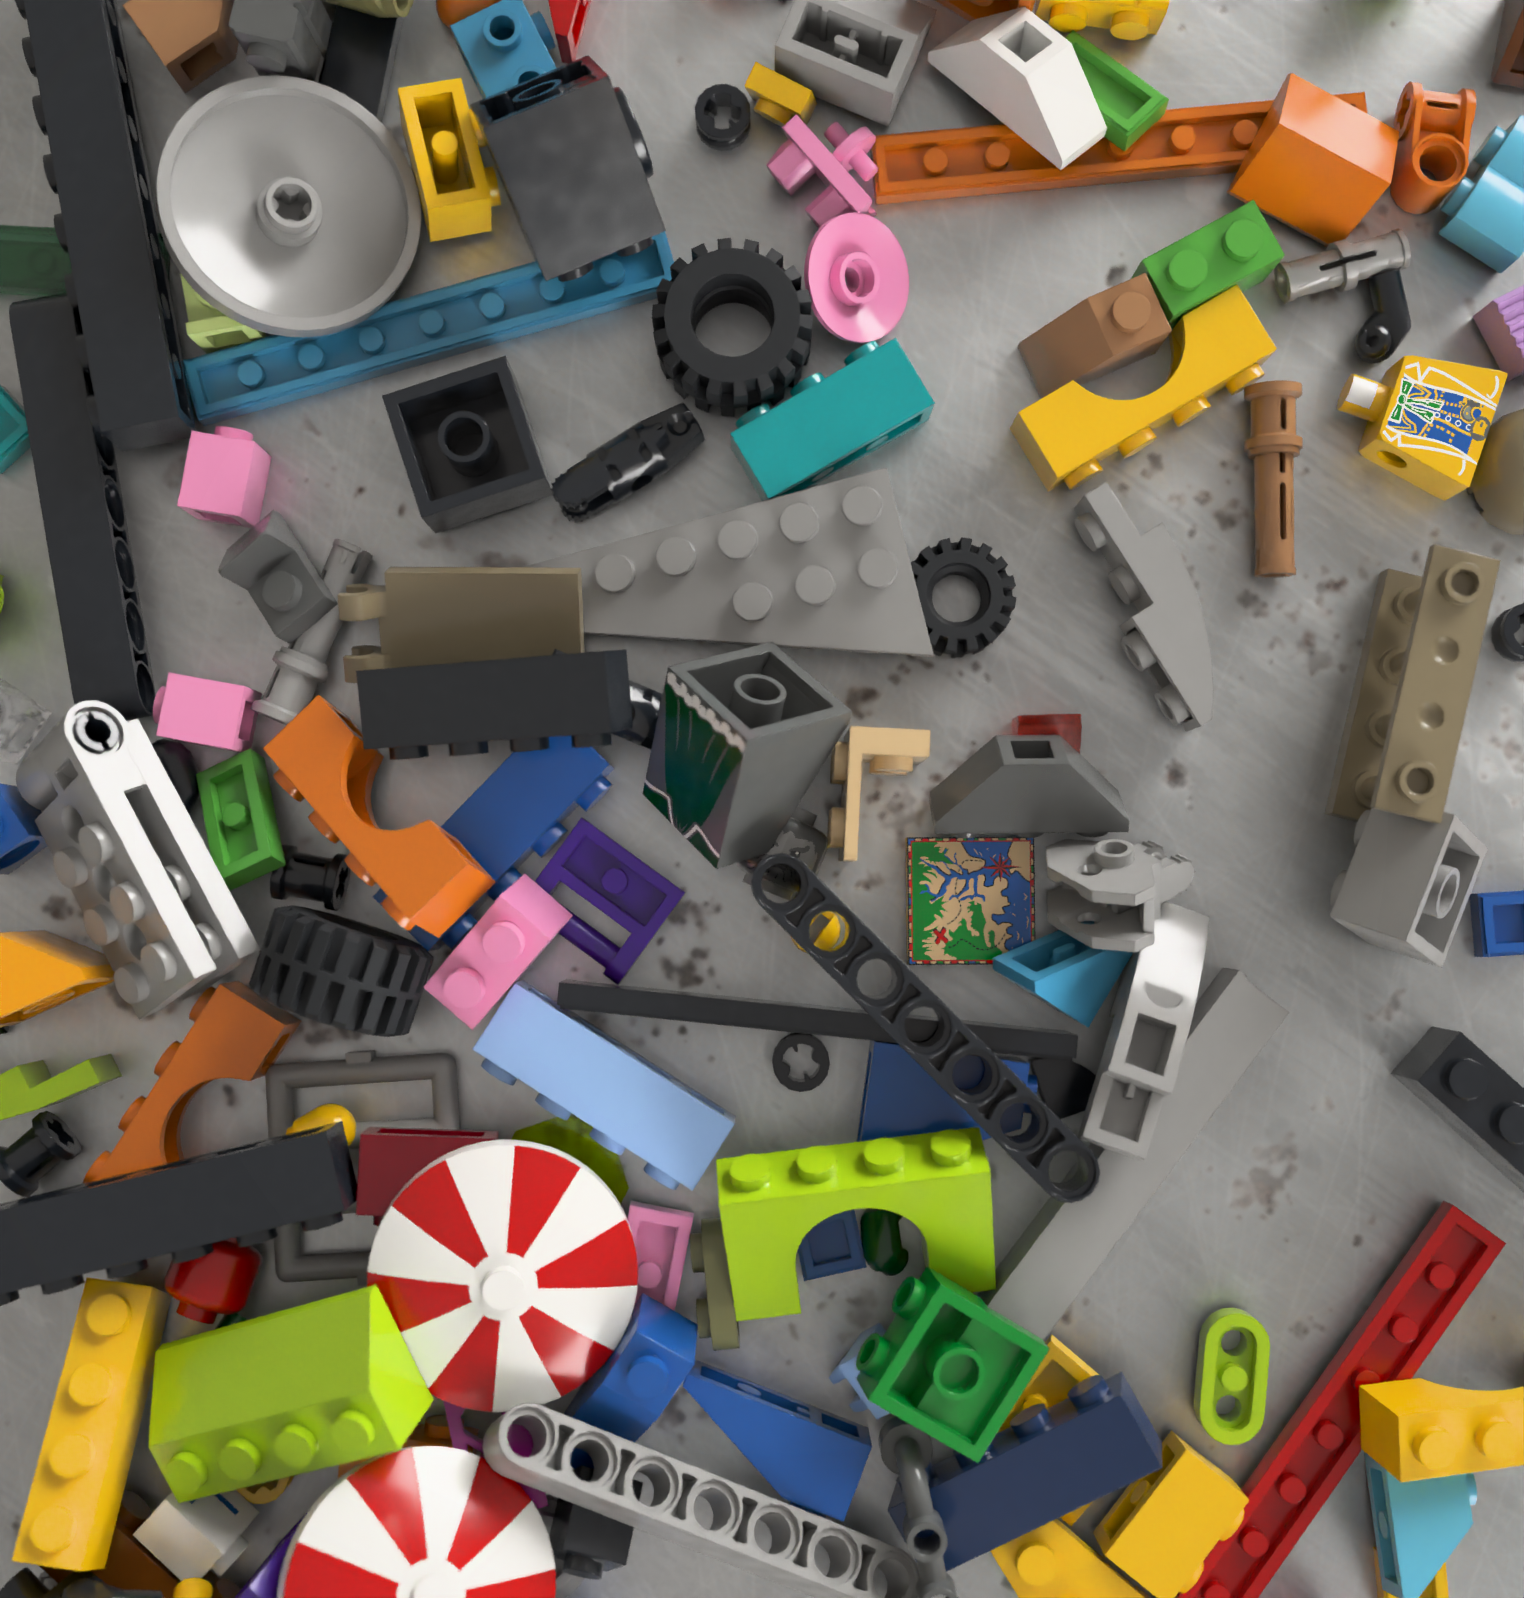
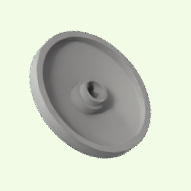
[156,75,421,337]

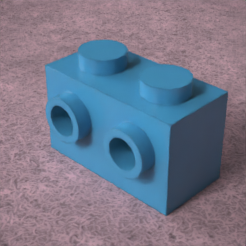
[450,0,556,99]

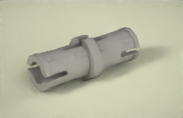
[1274,228,1411,303]

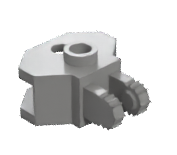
[1046,838,1196,953]

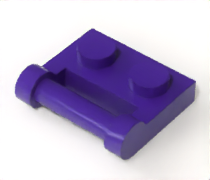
[535,817,686,985]

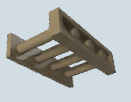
[1324,544,1500,824]

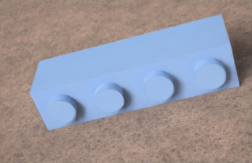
[472,980,736,1191]

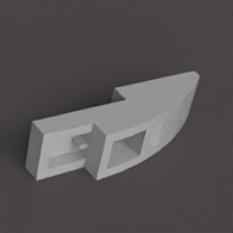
[1074,482,1214,732]
[1077,901,1209,1161]

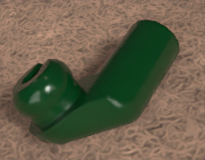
[860,1208,909,1276]

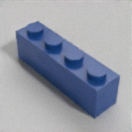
[373,735,615,951]

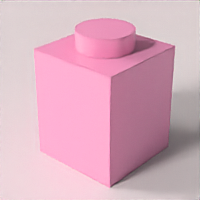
[177,426,272,528]
[153,672,262,753]

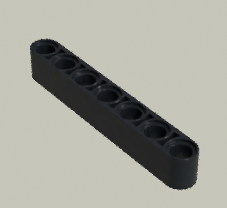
[9,292,156,721]
[750,853,1100,1203]

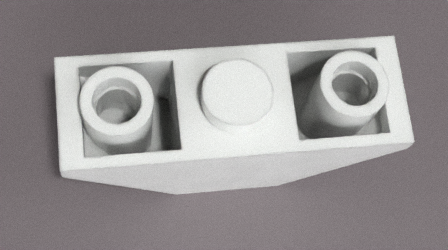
[928,7,1107,170]

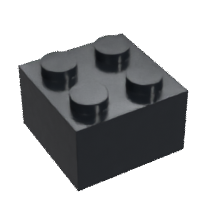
[382,355,553,533]

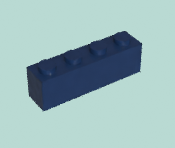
[887,1372,1162,1572]

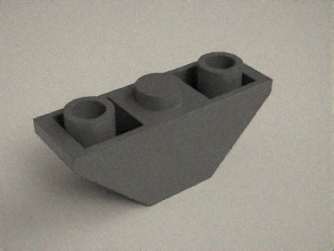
[929,735,1130,838]

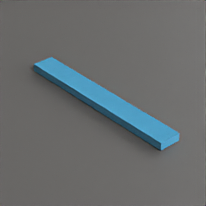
[183,231,674,426]

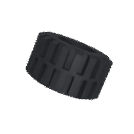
[652,238,813,417]
[249,906,434,1037]

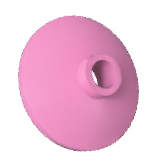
[804,212,909,343]

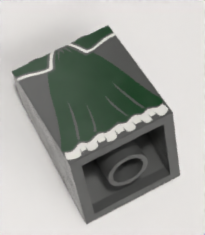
[642,642,852,869]

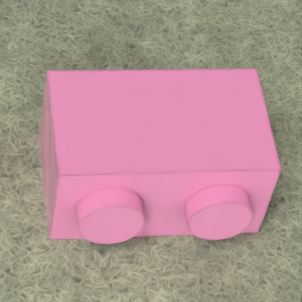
[423,873,573,1030]

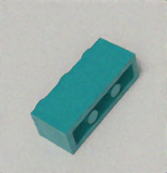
[730,338,935,501]

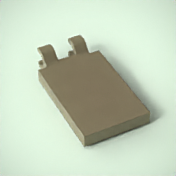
[337,567,585,683]

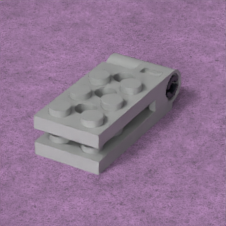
[16,700,260,1020]

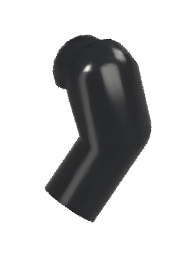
[1355,270,1411,363]
[152,739,200,815]

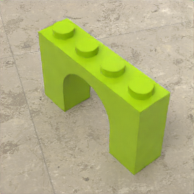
[716,1127,996,1321]

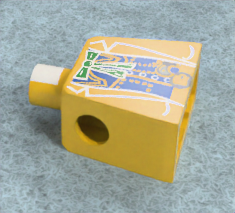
[1337,355,1508,501]

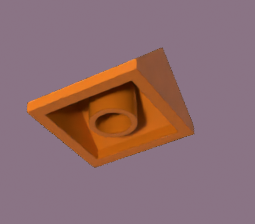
[1227,73,1400,246]

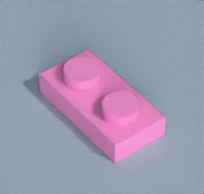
[627,1201,694,1311]

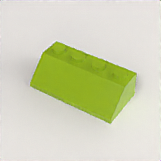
[148,1285,434,1503]

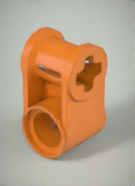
[1390,81,1476,214]

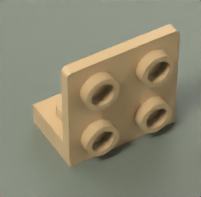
[827,726,931,862]

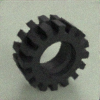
[911,537,1017,658]

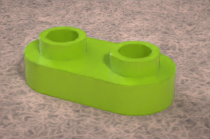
[1194,1308,1270,1445]

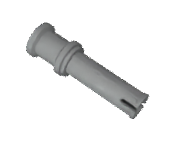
[250,539,373,725]

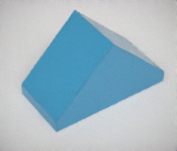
[992,921,1133,1027]

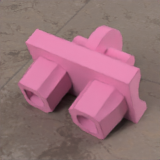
[766,114,879,228]

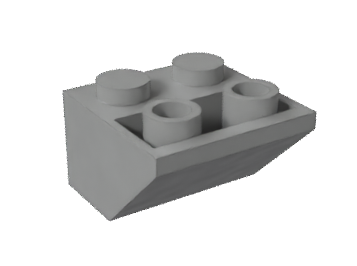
[774,0,937,127]

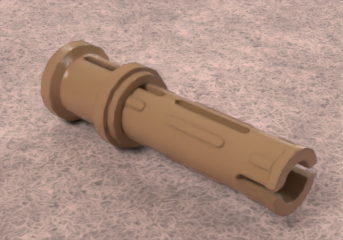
[1244,380,1303,578]

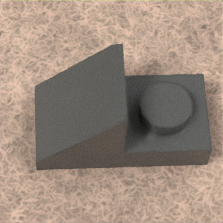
[218,509,338,644]

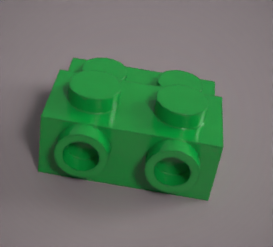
[856,1266,1050,1463]

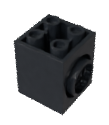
[470,55,666,282]

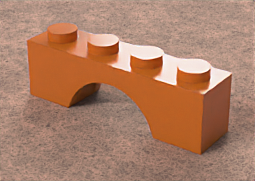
[263,694,495,938]
[83,981,301,1183]

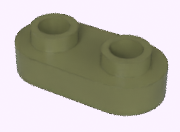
[690,1217,740,1351]

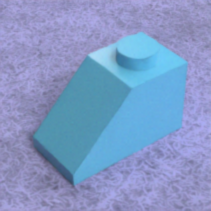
[1364,1452,1477,1598]

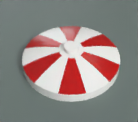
[367,1140,638,1412]
[277,1446,556,1598]

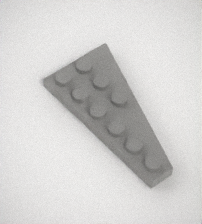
[525,467,934,657]

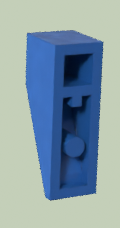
[564,1293,698,1469]
[683,1359,872,1522]

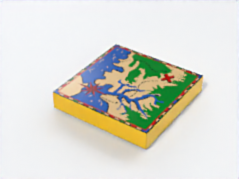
[905,837,1036,965]

